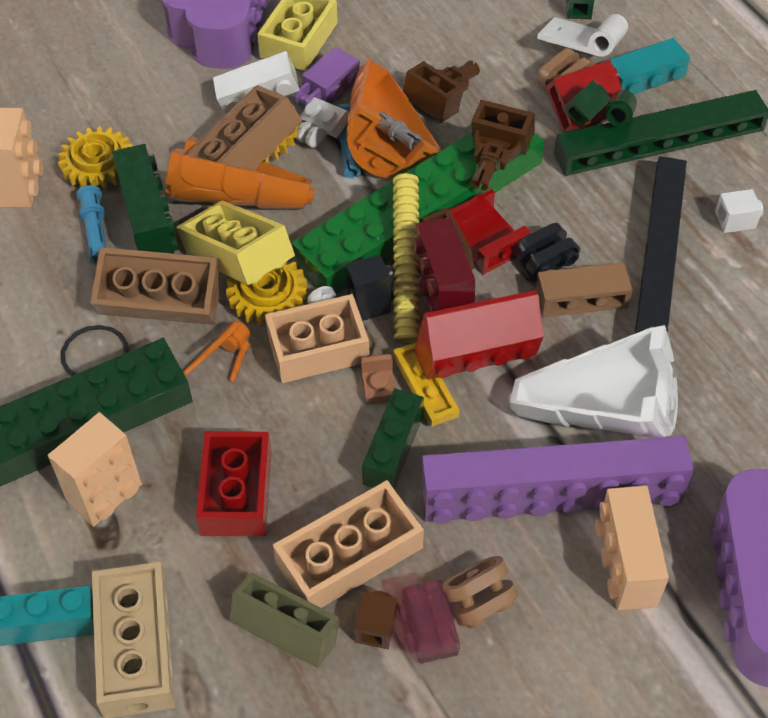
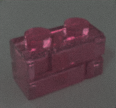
[397,579,460,664]

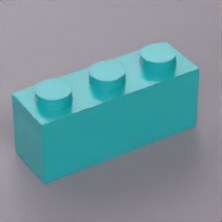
[607,37,690,95]
[0,585,94,646]

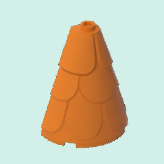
[347,58,442,179]
[165,136,315,209]

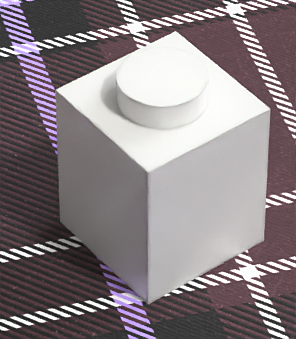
[715,189,763,233]

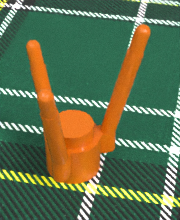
[183,320,251,382]

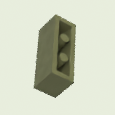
[230,573,340,668]

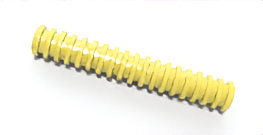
[393,173,421,343]

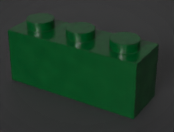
[362,388,424,489]

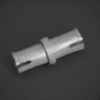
[376,112,422,151]

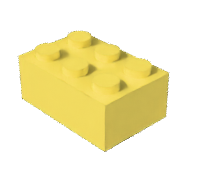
[257,0,338,71]

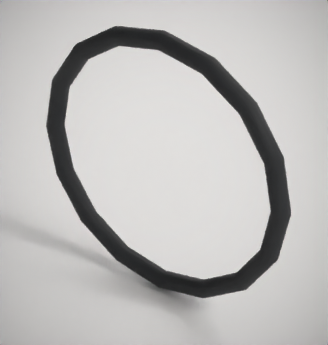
[61,325,129,376]

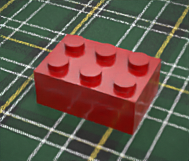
[196,431,272,536]

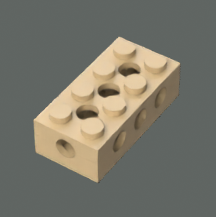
[92,562,176,718]

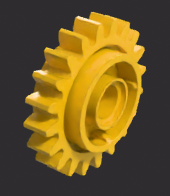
[58,126,133,190]
[226,261,307,326]

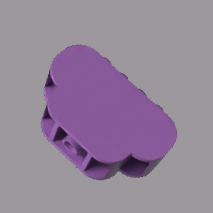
[162,0,268,69]
[710,469,768,687]

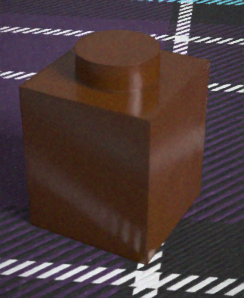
[354,591,397,650]

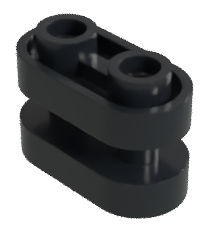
[513,223,580,279]

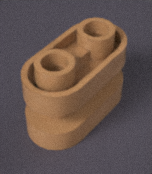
[537,48,595,87]
[442,556,518,628]

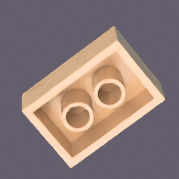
[0,108,44,207]
[265,294,370,383]
[48,412,142,527]
[595,486,669,611]

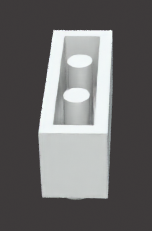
[213,51,300,115]

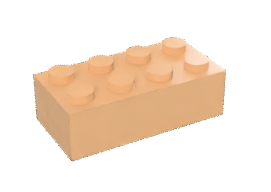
[272,480,424,608]

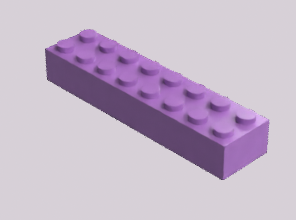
[421,436,694,524]

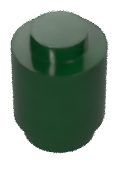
[605,90,637,126]

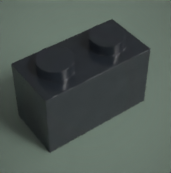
[346,254,394,321]

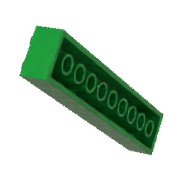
[291,132,544,294]

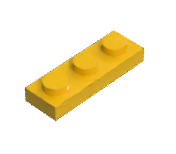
[393,342,460,427]

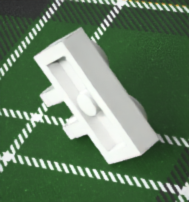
[296,97,349,148]

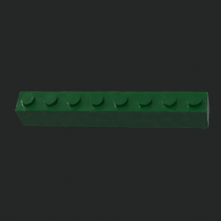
[554,90,768,176]

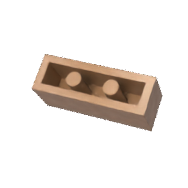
[535,262,633,318]

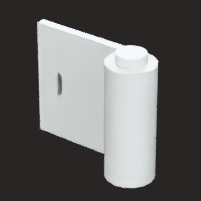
[537,14,628,57]

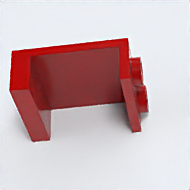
[449,189,532,275]

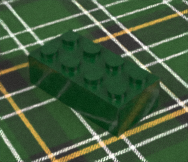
[112,144,179,254]

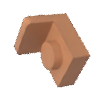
[361,354,395,405]

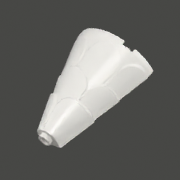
[509,325,678,438]

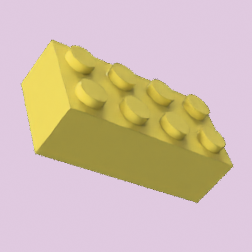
[176,200,295,285]

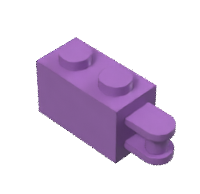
[294,47,360,107]

